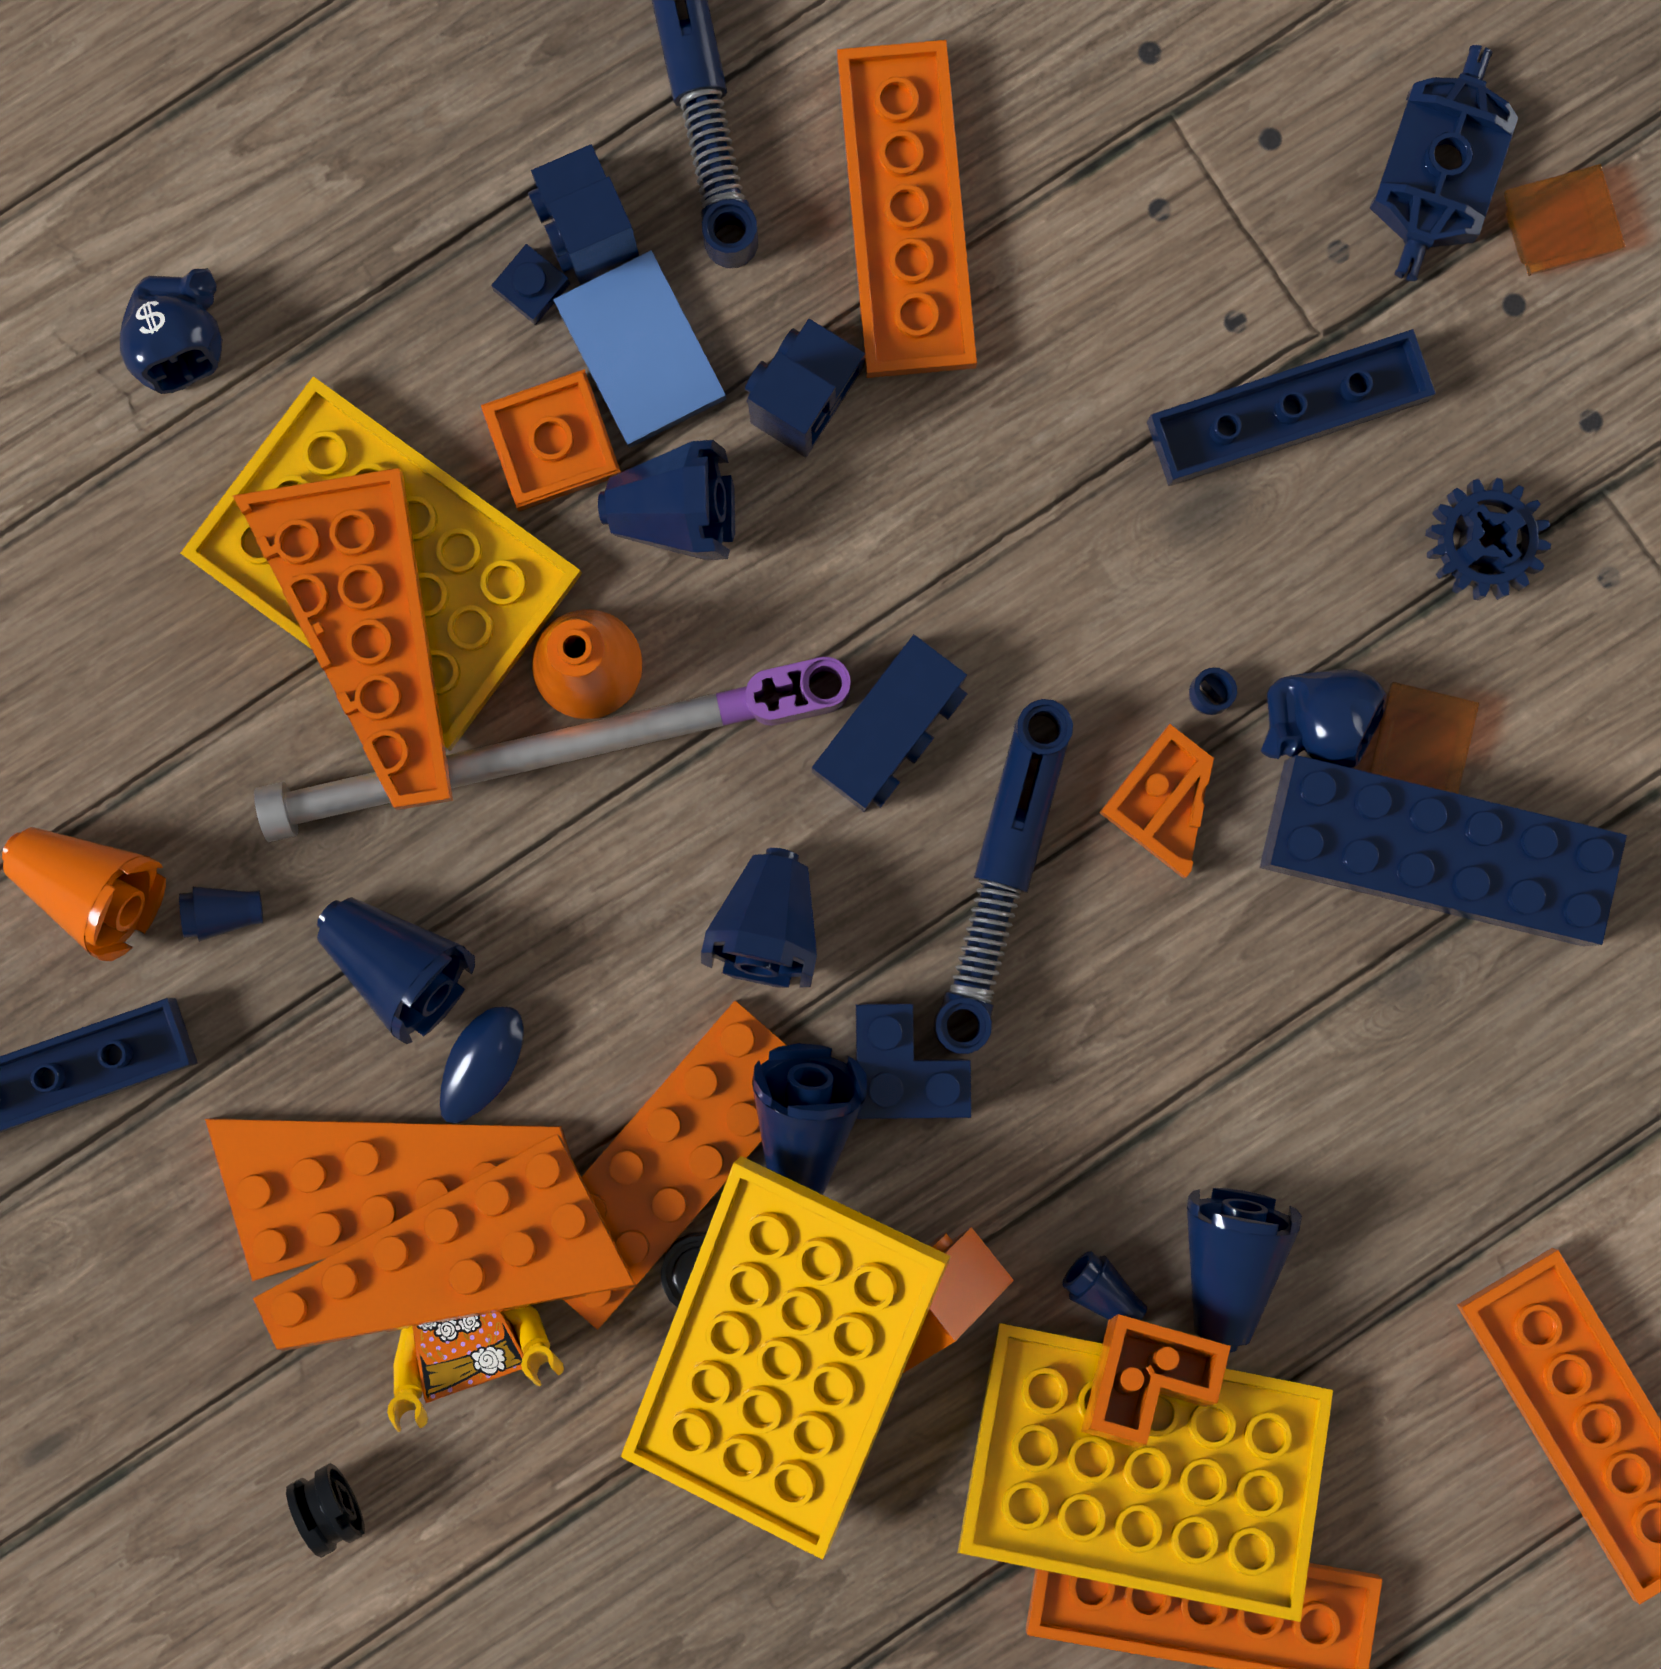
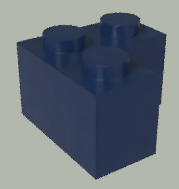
[528,144,639,285]
[745,319,865,458]
[855,1004,971,1119]

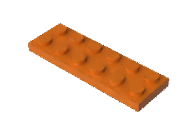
[837,40,977,378]
[563,1000,787,1330]
[1457,1248,1661,1605]
[1025,1563,1383,1669]

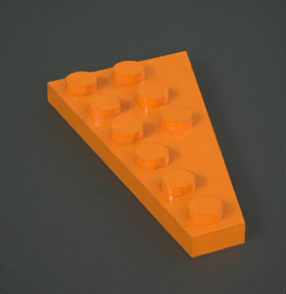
[232,468,453,810]
[205,1118,571,1281]
[253,1134,637,1351]

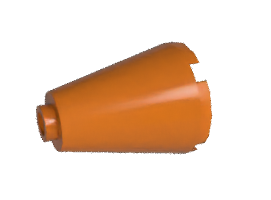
[532,609,642,719]
[2,827,166,961]

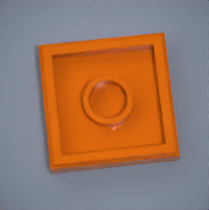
[481,369,621,511]

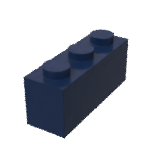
[812,634,968,812]

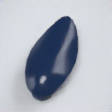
[440,1006,524,1123]

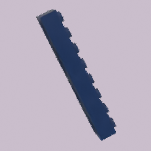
[1147,329,1436,486]
[0,998,198,1133]

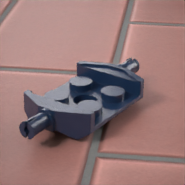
[1370,45,1518,281]

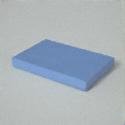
[553,250,726,448]

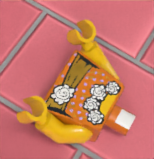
[387,1305,564,1432]

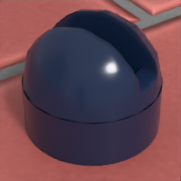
[1189,667,1237,715]

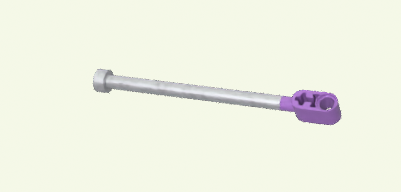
[254,657,851,842]

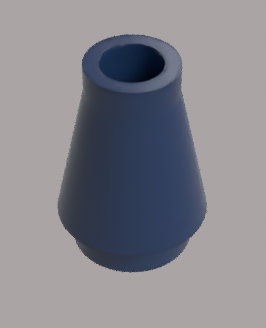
[179,886,263,942]
[1062,1251,1147,1320]

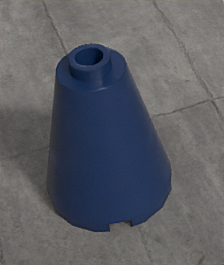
[317,897,475,1044]
[752,1043,867,1195]
[1187,1188,1302,1352]

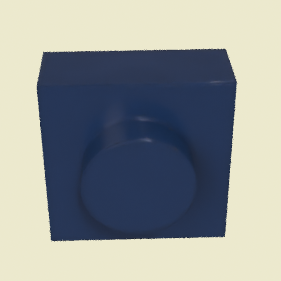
[491,244,570,325]

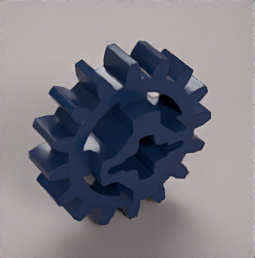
[1425,478,1551,601]

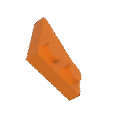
[1099,724,1214,879]

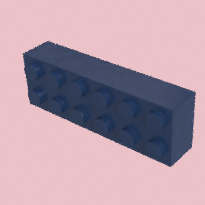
[1259,755,1627,946]

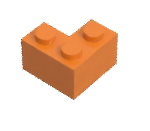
[902,1227,1014,1374]
[1081,1314,1231,1448]

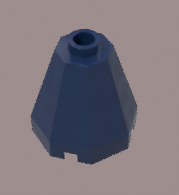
[598,440,735,561]
[701,848,817,988]

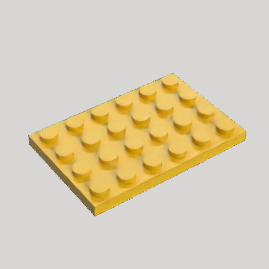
[180,376,582,751]
[620,1156,951,1560]
[958,1323,1333,1622]

